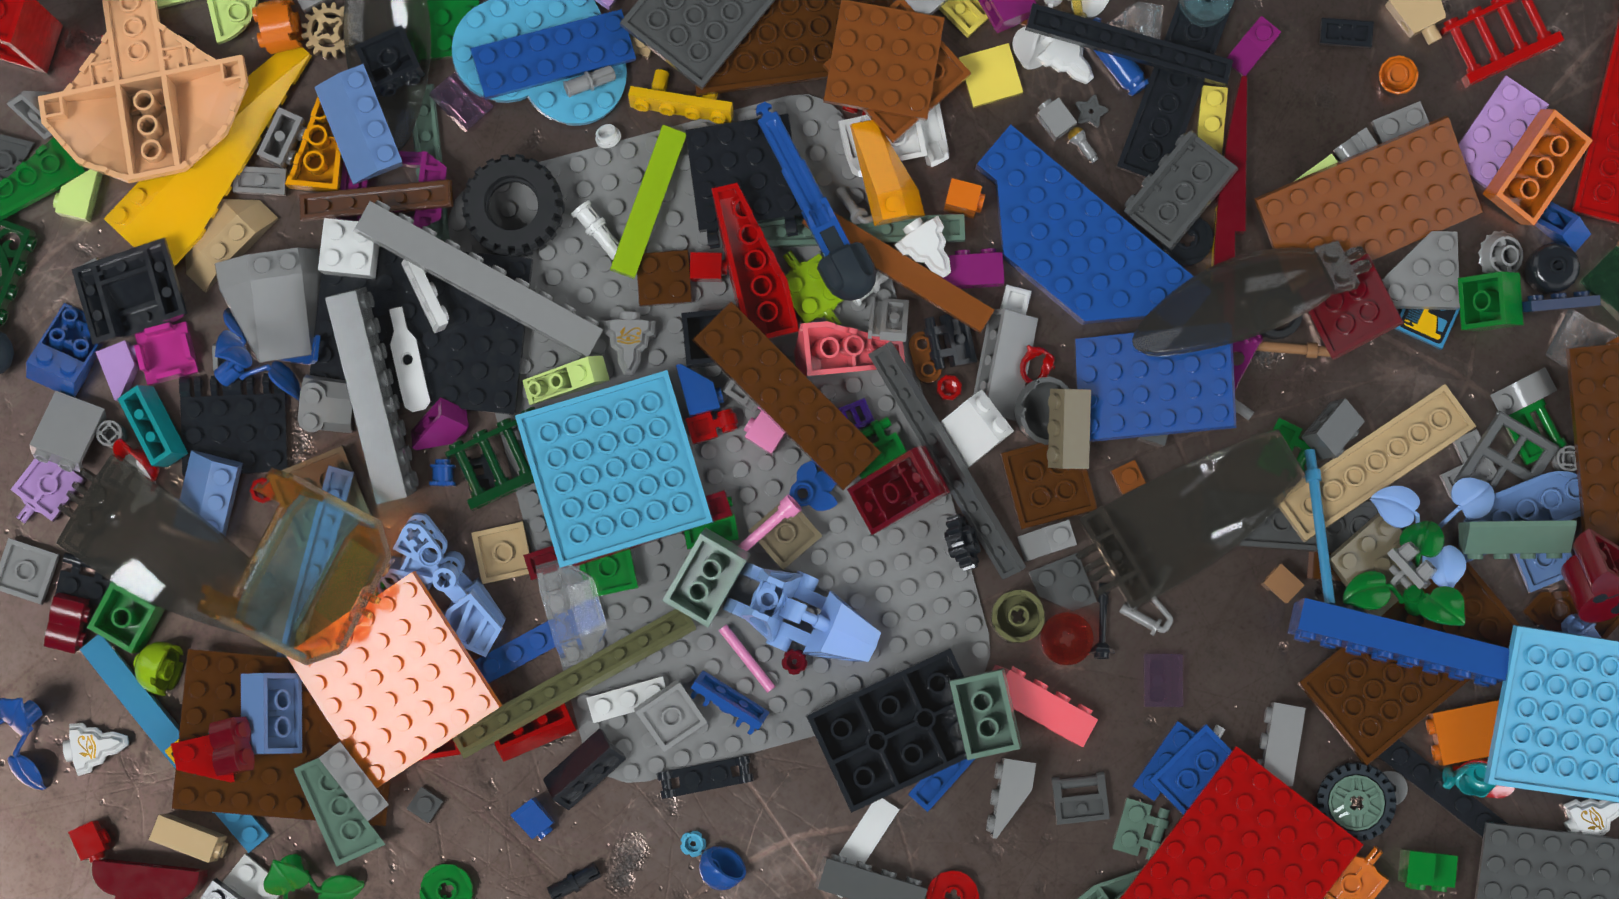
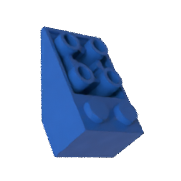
[26,303,103,398]

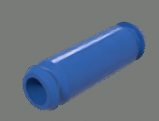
[1093,17,1149,96]

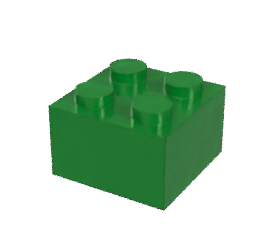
[1458,271,1524,331]
[87,581,166,653]

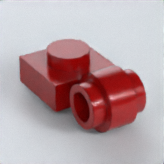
[686,408,739,445]

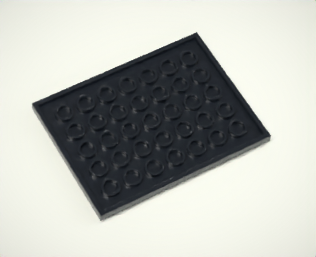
[310,246,533,415]

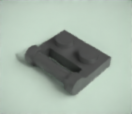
[1051,772,1110,825]

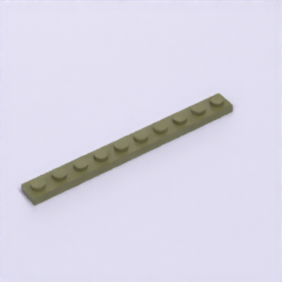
[452,609,696,759]

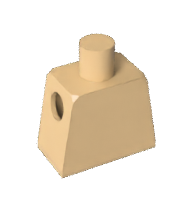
[1385,0,1446,45]

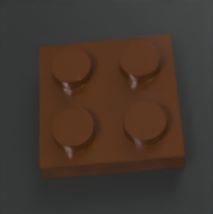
[637,250,692,307]

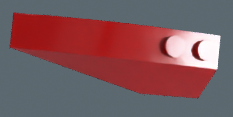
[711,183,799,339]

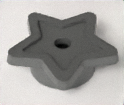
[1075,95,1109,128]

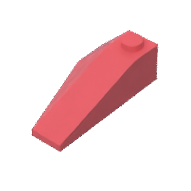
[794,321,905,376]

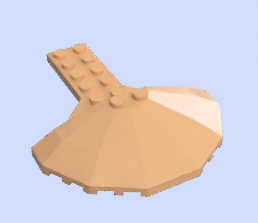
[38,0,249,183]

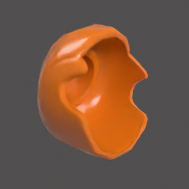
[1379,55,1419,95]

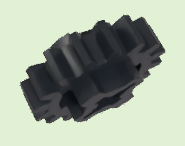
[944,513,981,571]

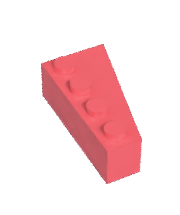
[992,664,1098,747]

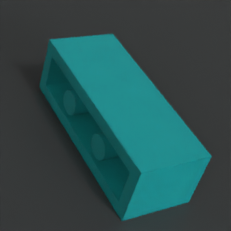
[117,385,188,467]

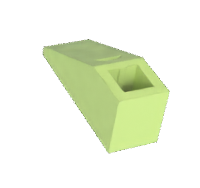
[522,355,610,405]

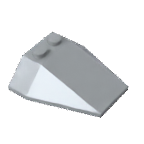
[214,248,321,363]

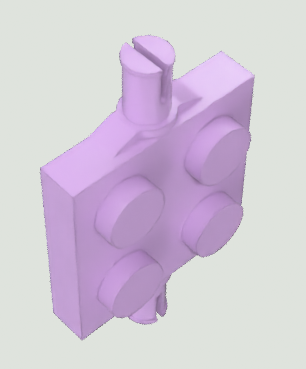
[11,459,86,523]

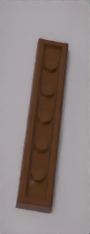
[299,179,453,222]

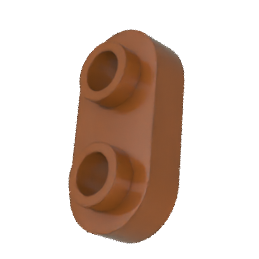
[909,331,941,384]

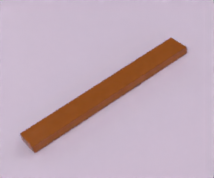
[802,212,995,334]

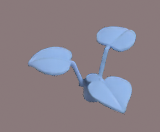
[1370,478,1495,588]

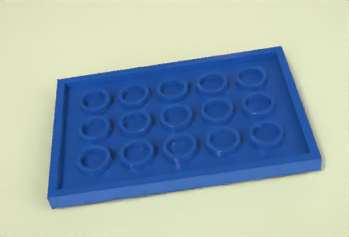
[1075,323,1237,442]

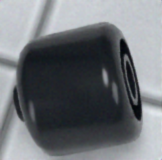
[1524,242,1580,295]

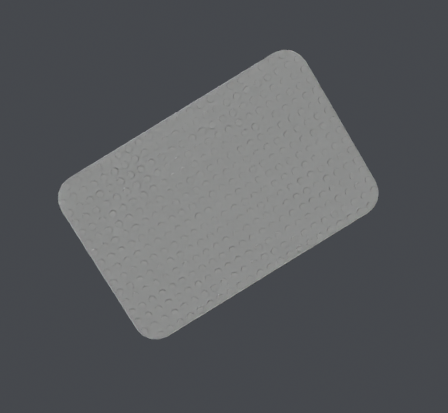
[448,94,991,783]

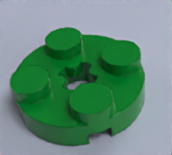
[420,864,473,899]

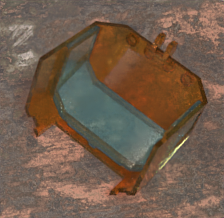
[197,468,392,666]

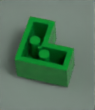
[1398,849,1458,892]

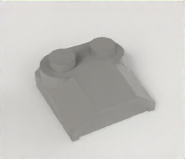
[298,374,353,433]

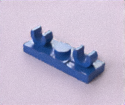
[691,670,770,735]

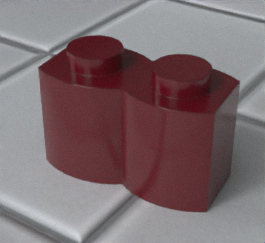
[44,592,92,654]
[209,717,255,776]

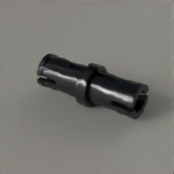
[547,862,601,899]

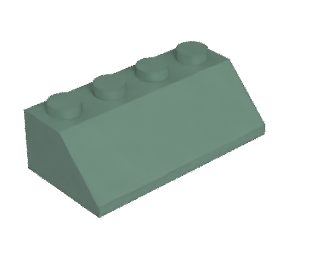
[1458,520,1577,560]

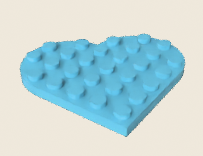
[452,0,627,126]

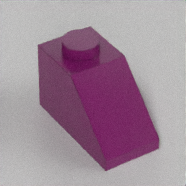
[1227,15,1281,76]
[411,397,469,450]

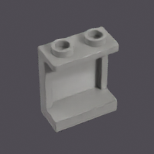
[29,391,107,472]

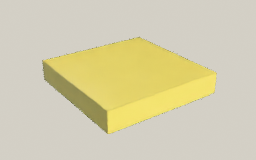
[959,43,1023,108]

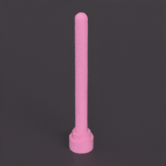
[738,494,802,551]

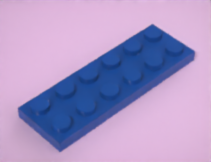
[470,9,636,100]

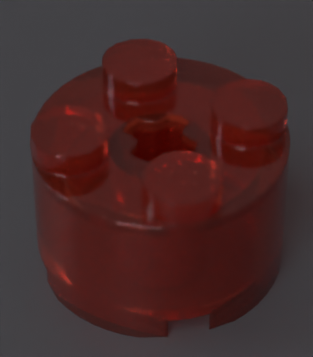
[1039,612,1094,666]

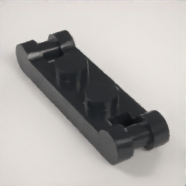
[656,755,754,799]

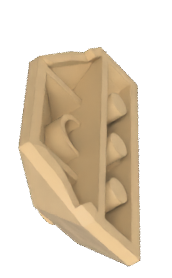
[185,199,279,293]

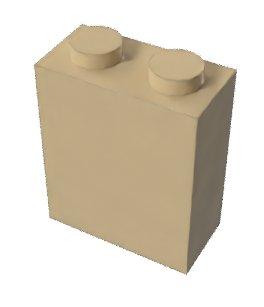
[149,813,228,863]

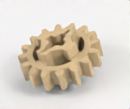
[301,2,359,60]

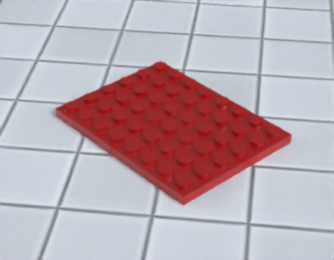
[1119,746,1364,899]

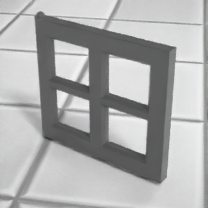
[1454,411,1559,490]

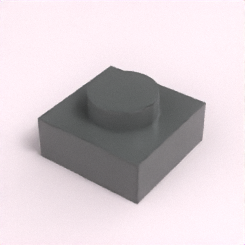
[407,786,444,823]

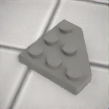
[1382,231,1460,310]

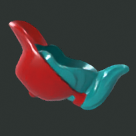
[1442,758,1515,798]

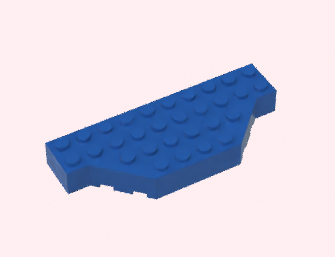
[976,124,1212,329]

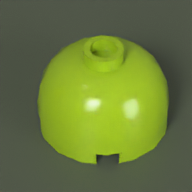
[133,641,183,696]

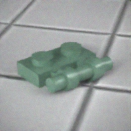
[1112,798,1170,860]

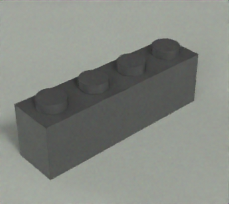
[814,853,928,899]

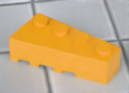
[285,96,343,192]

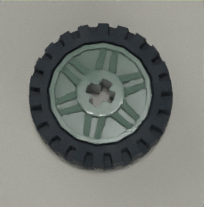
[1317,762,1396,842]

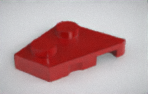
[171,735,235,783]

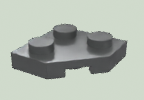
[1028,553,1097,611]

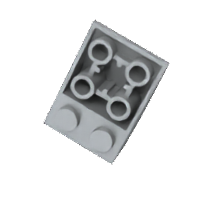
[986,758,1036,839]

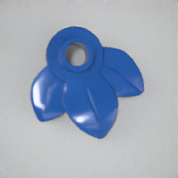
[790,461,838,511]

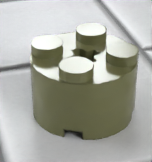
[990,590,1045,643]

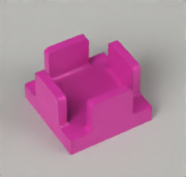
[134,321,200,386]

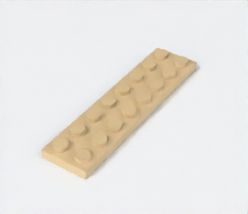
[1274,384,1476,543]

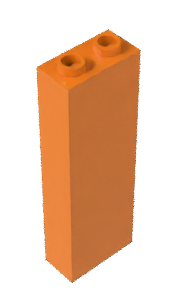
[1426,699,1499,766]

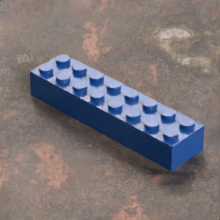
[1287,598,1510,687]

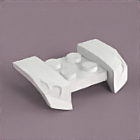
[838,104,949,177]

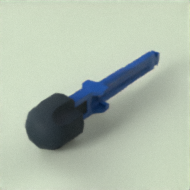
[756,102,876,301]

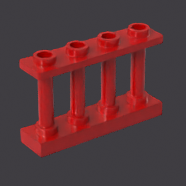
[1440,0,1564,88]

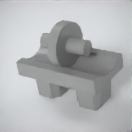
[1387,542,1437,589]

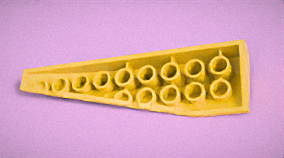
[104,47,312,267]

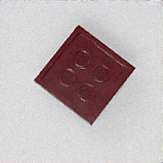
[1298,254,1404,360]

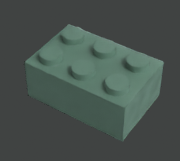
[662,527,751,627]
[949,668,1022,760]

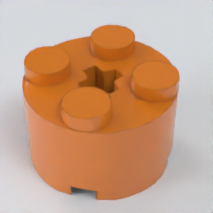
[252,0,304,54]

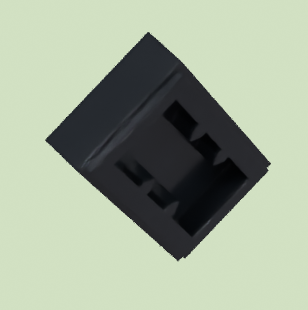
[1319,18,1374,49]

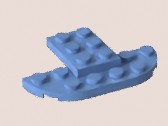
[1458,471,1581,593]

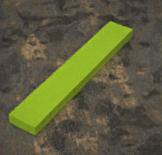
[610,125,686,279]

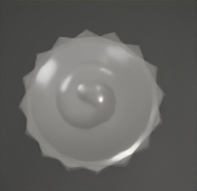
[1478,230,1523,274]

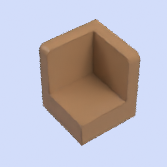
[1260,564,1304,603]

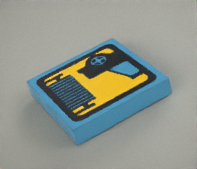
[1394,308,1460,350]

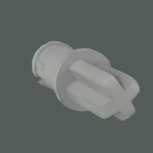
[563,66,616,98]

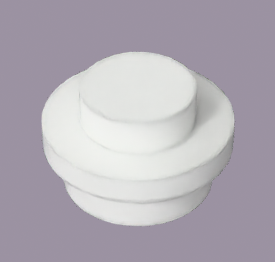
[595,124,621,148]

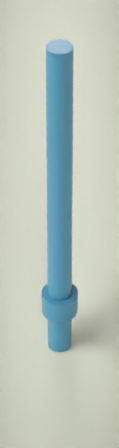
[1305,449,1335,605]

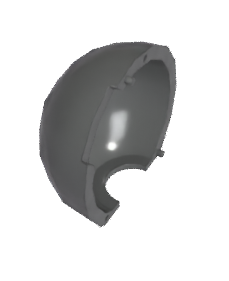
[1014,377,1069,445]

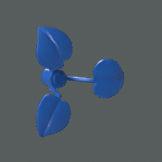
[214,308,301,401]
[0,698,47,790]

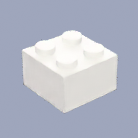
[318,218,379,279]

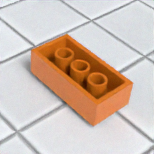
[1483,109,1593,226]

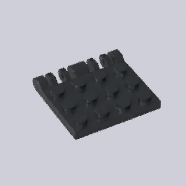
[179,373,289,476]

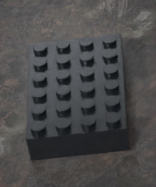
[806,648,967,813]

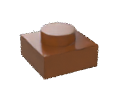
[1110,460,1146,495]

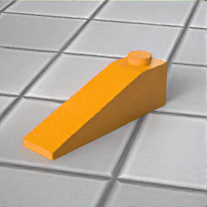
[850,120,925,226]

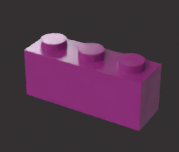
[923,248,1004,289]

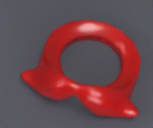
[1020,345,1055,384]

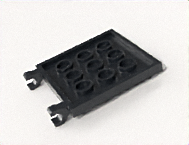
[685,113,803,249]

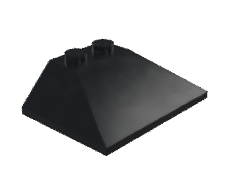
[72,238,188,345]

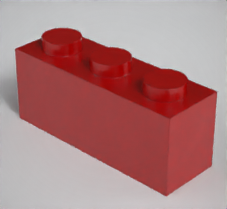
[494,703,577,762]

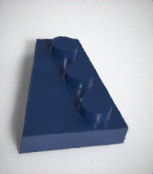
[1522,291,1601,312]

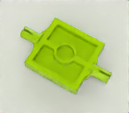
[783,251,844,325]

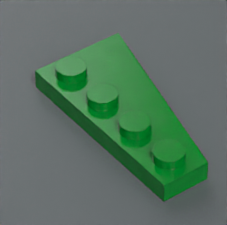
[0,137,85,221]

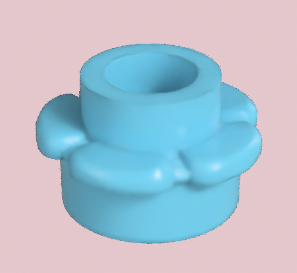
[680,831,706,857]

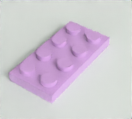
[1459,76,1549,188]

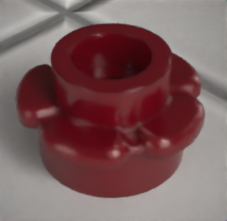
[782,649,808,675]

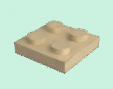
[471,522,530,585]

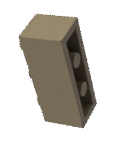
[1047,389,1091,469]

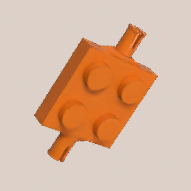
[1324,846,1389,899]

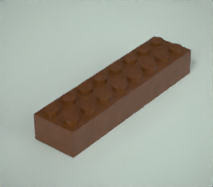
[692,302,881,490]

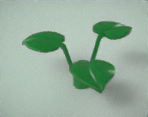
[1343,521,1465,626]
[263,854,364,899]

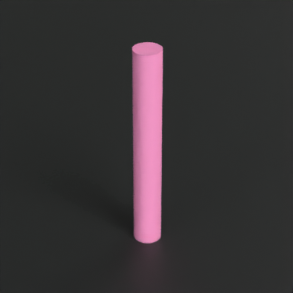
[719,624,776,693]

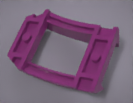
[336,151,447,229]

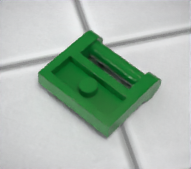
[1505,398,1567,465]

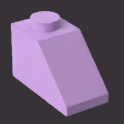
[96,340,139,402]

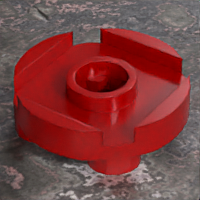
[926,870,979,899]

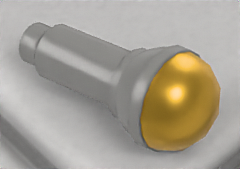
[1068,127,1099,163]

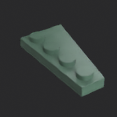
[294,758,386,867]

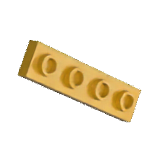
[628,69,734,124]

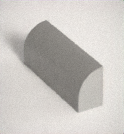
[973,309,1038,421]

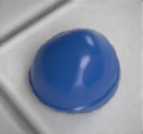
[699,846,746,890]

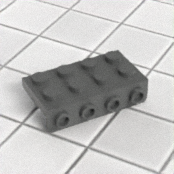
[1124,130,1238,250]

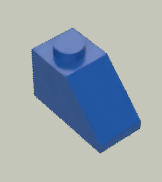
[1535,202,1591,252]
[676,364,724,417]
[511,797,555,840]

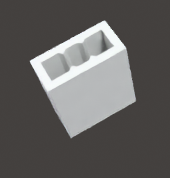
[940,390,1014,468]

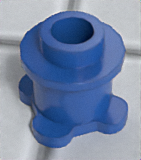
[429,459,456,487]

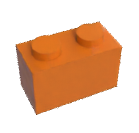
[943,178,986,219]

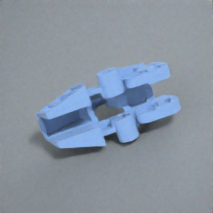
[374,512,506,657]
[723,562,881,662]

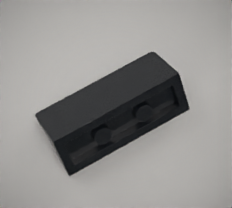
[543,729,626,810]

